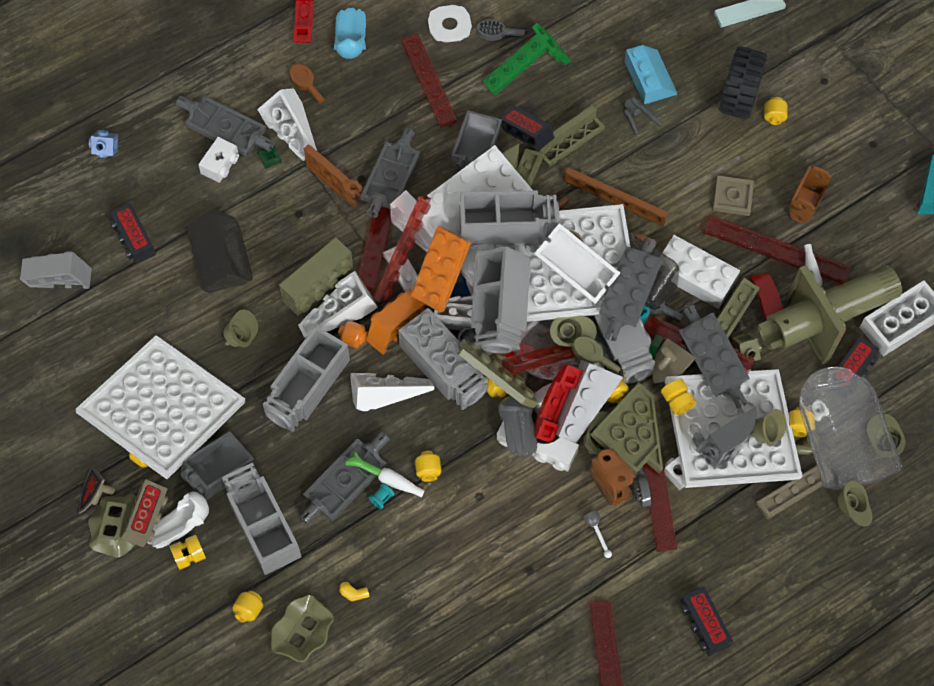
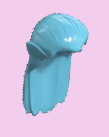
[334,8,366,59]

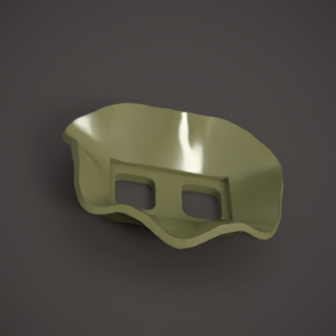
[89,494,136,557]
[271,595,334,662]

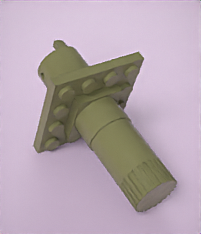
[758,265,902,365]

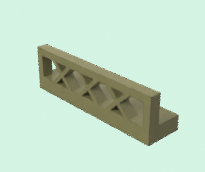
[535,105,605,167]
[716,278,760,338]

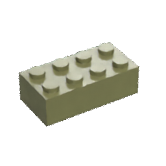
[279,238,353,316]

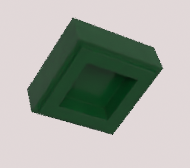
[257,146,282,169]
[649,334,663,360]

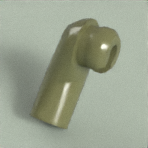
[796,434,818,455]

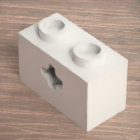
[198,137,239,183]

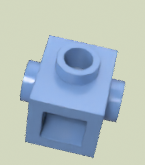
[89,130,118,158]

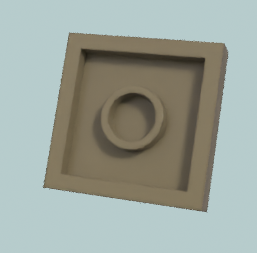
[713,176,754,216]

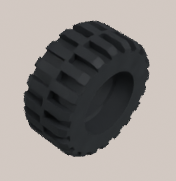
[719,46,767,120]

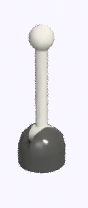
[583,510,612,558]

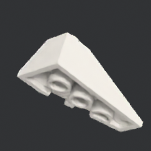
[258,89,317,161]
[298,271,378,339]

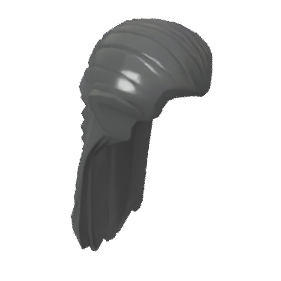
[498,396,537,457]

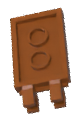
[303,144,362,207]

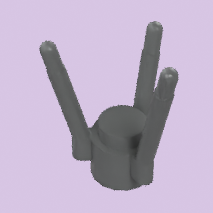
[624,97,662,134]

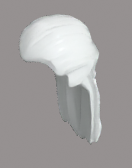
[147,491,209,549]

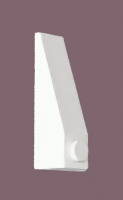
[350,373,434,411]

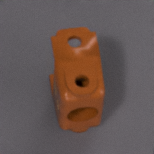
[789,166,832,223]
[590,448,635,506]

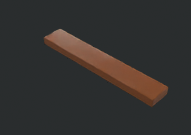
[564,167,668,226]

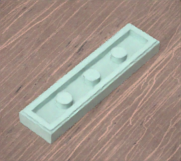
[714,0,786,28]

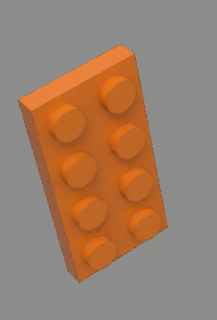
[410,226,472,312]

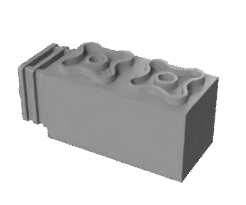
[460,190,560,245]
[471,246,531,354]
[398,308,488,410]
[584,314,655,384]
[263,325,350,432]
[222,463,301,575]

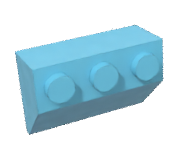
[624,45,677,104]

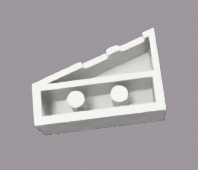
[434,294,473,330]

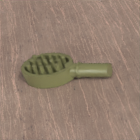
[572,336,621,374]

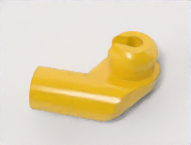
[340,582,369,601]

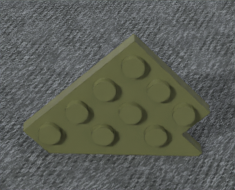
[590,382,663,475]

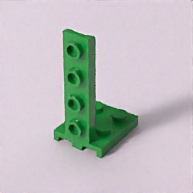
[483,23,571,95]

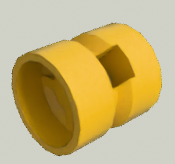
[661,379,697,416]
[169,535,206,570]

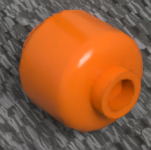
[338,321,368,349]

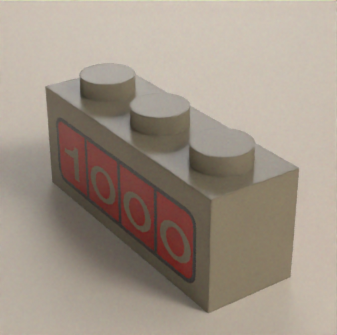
[121,479,168,547]

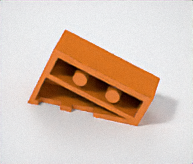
[366,289,426,354]

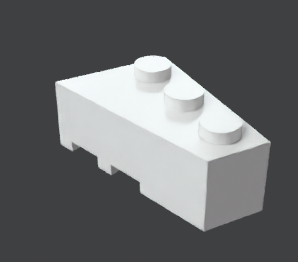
[390,190,432,252]

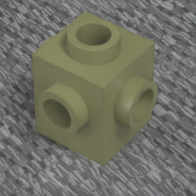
[732,332,762,365]

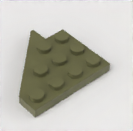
[458,339,539,408]

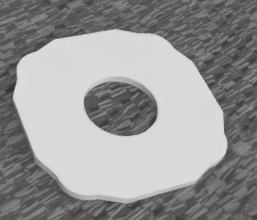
[428,5,472,43]

